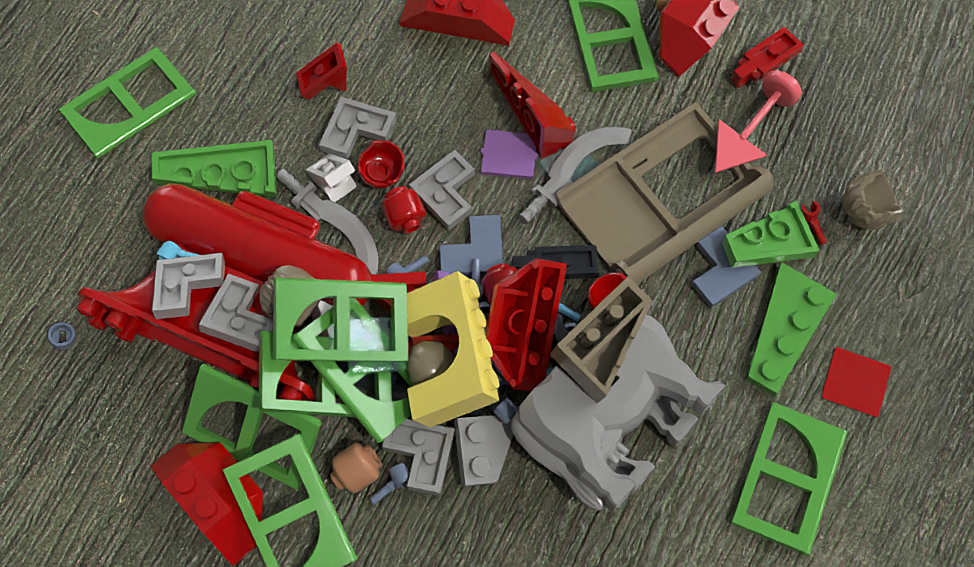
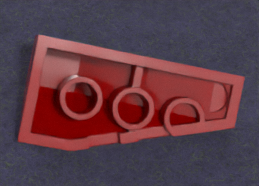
[489,52,576,159]

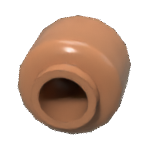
[330,443,382,493]

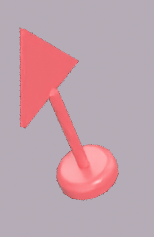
[715,70,802,173]

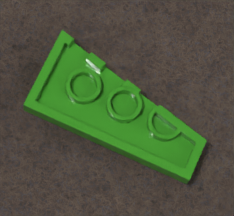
[152,140,277,198]
[746,262,837,397]

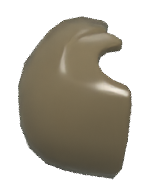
[405,341,455,387]

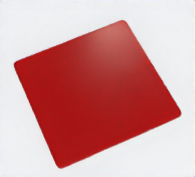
[822,347,891,417]

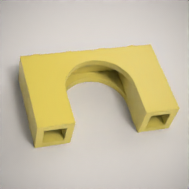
[407,271,499,428]

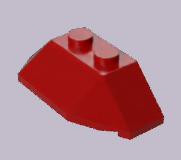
[400,0,515,46]
[658,0,739,77]
[485,258,567,391]
[150,442,264,567]

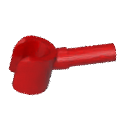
[801,201,827,245]

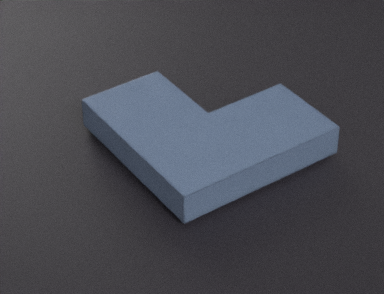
[440,215,503,277]
[692,226,761,309]

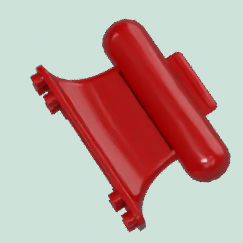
[76,183,372,402]

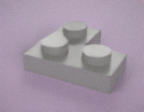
[319,97,397,159]
[409,150,475,230]
[152,253,225,319]
[199,274,274,353]
[382,419,455,496]

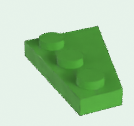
[721,200,820,268]

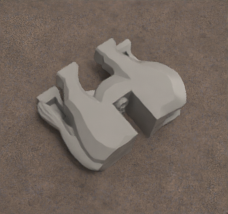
[511,315,726,513]

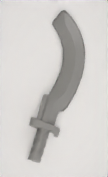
[519,127,632,224]
[276,169,378,275]

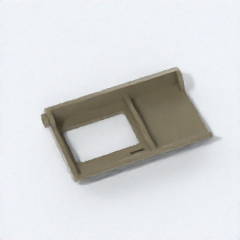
[556,102,774,285]

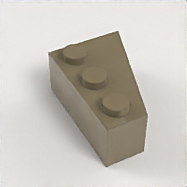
[549,277,652,403]

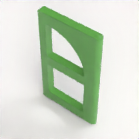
[567,0,659,92]
[59,47,196,159]
[273,277,408,362]
[292,298,412,443]
[259,330,392,418]
[182,364,322,490]
[730,402,848,556]
[223,433,357,567]

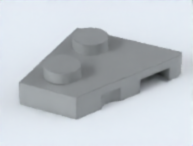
[454,414,516,487]

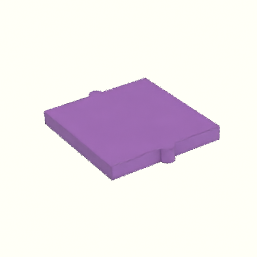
[481,130,538,179]

